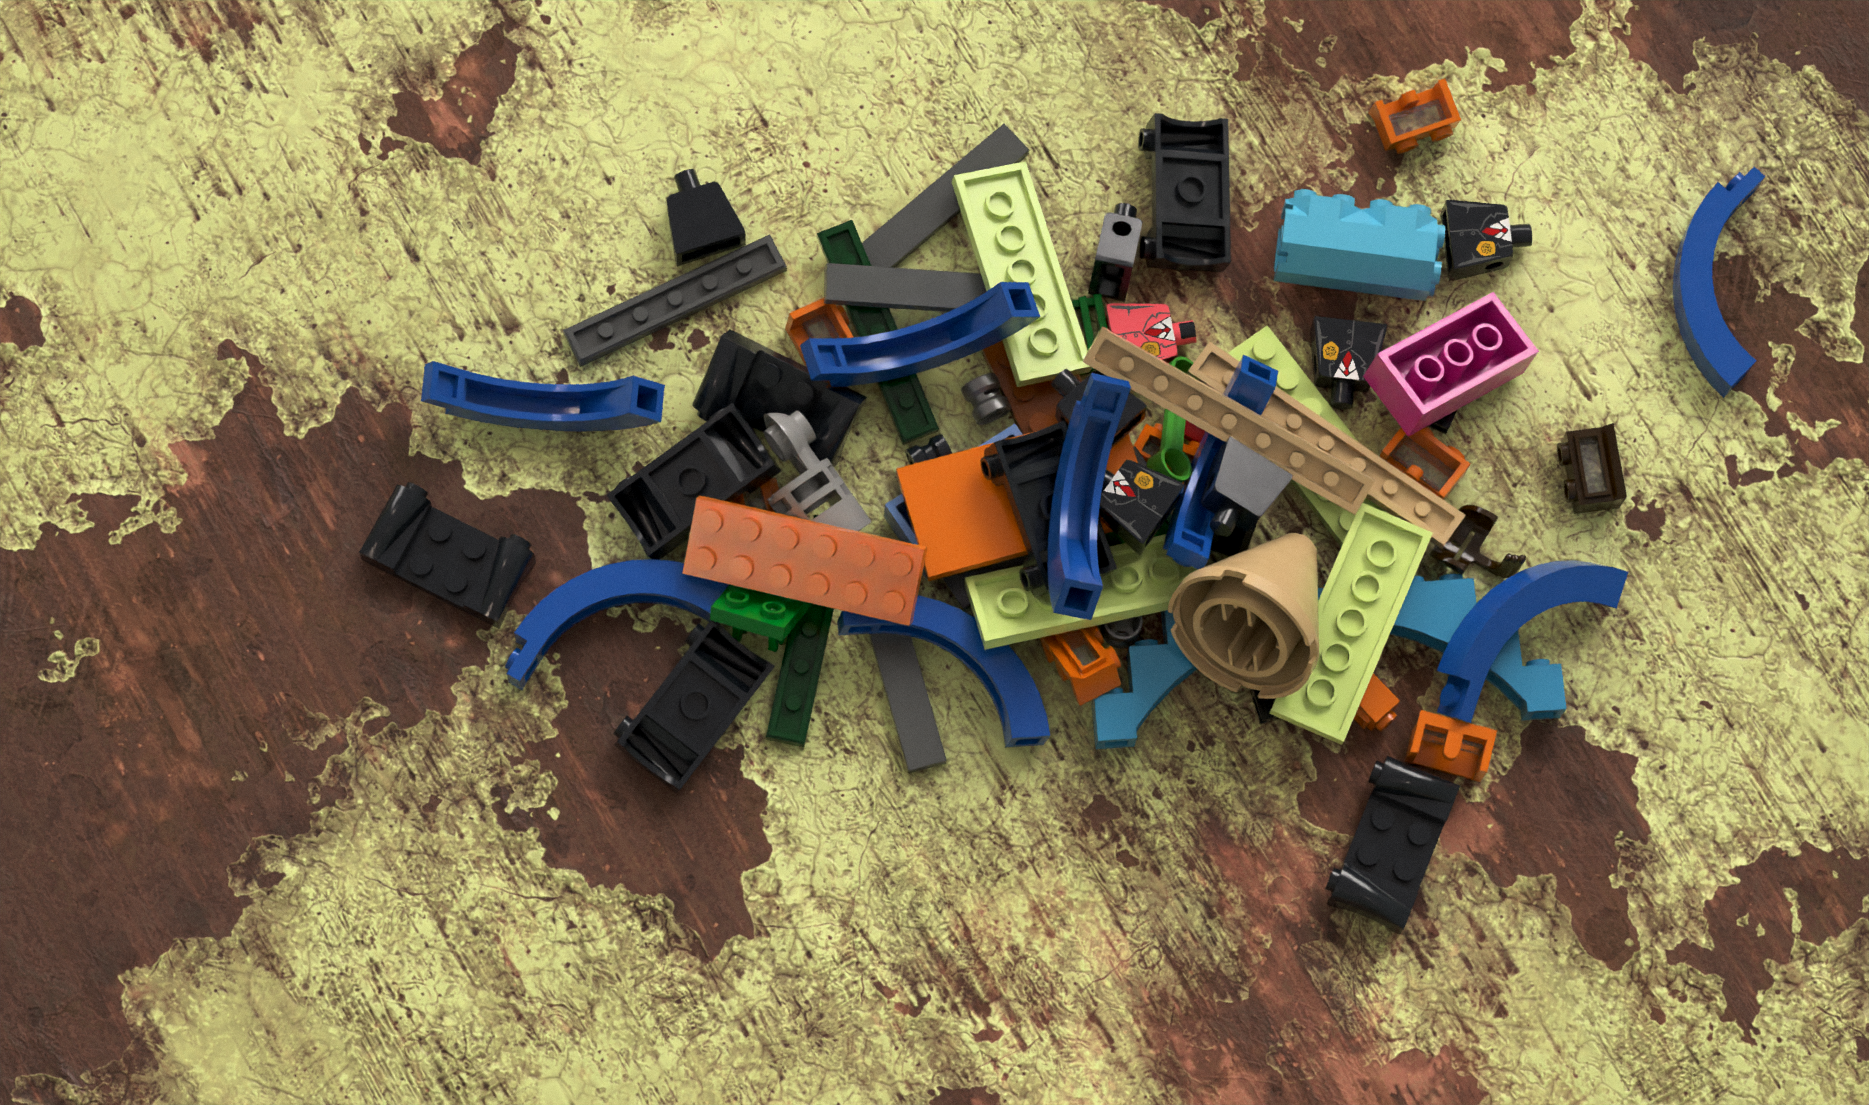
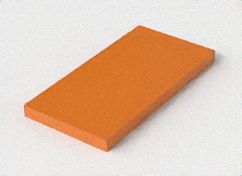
[896,431,1138,581]

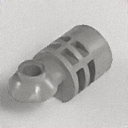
[764,411,872,531]

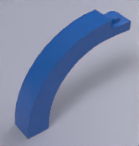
[1673,167,1765,398]
[800,282,1040,387]
[1163,355,1278,569]
[421,361,665,432]
[1047,373,1131,620]
[505,559,730,690]
[1437,560,1628,723]
[837,595,1051,748]

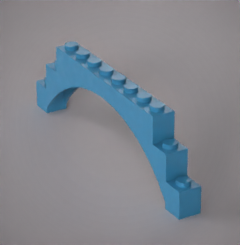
[1091,574,1566,749]

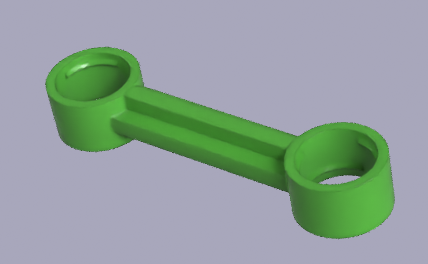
[1147,356,1193,483]

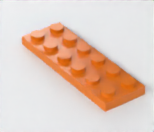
[682,495,927,626]

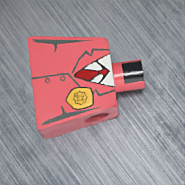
[1105,303,1196,363]

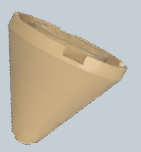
[1168,533,1319,699]

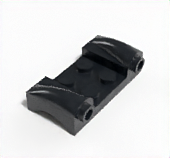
[1138,113,1231,272]
[692,329,867,467]
[607,404,781,560]
[980,421,1117,597]
[359,482,536,629]
[613,620,775,793]
[1325,756,1460,935]

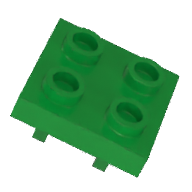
[710,585,812,652]

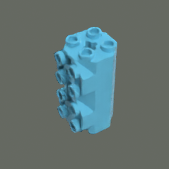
[1274,189,1445,301]

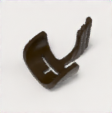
[1429,505,1526,578]

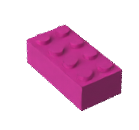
[1363,292,1539,436]

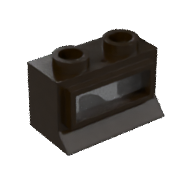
[1557,423,1627,514]

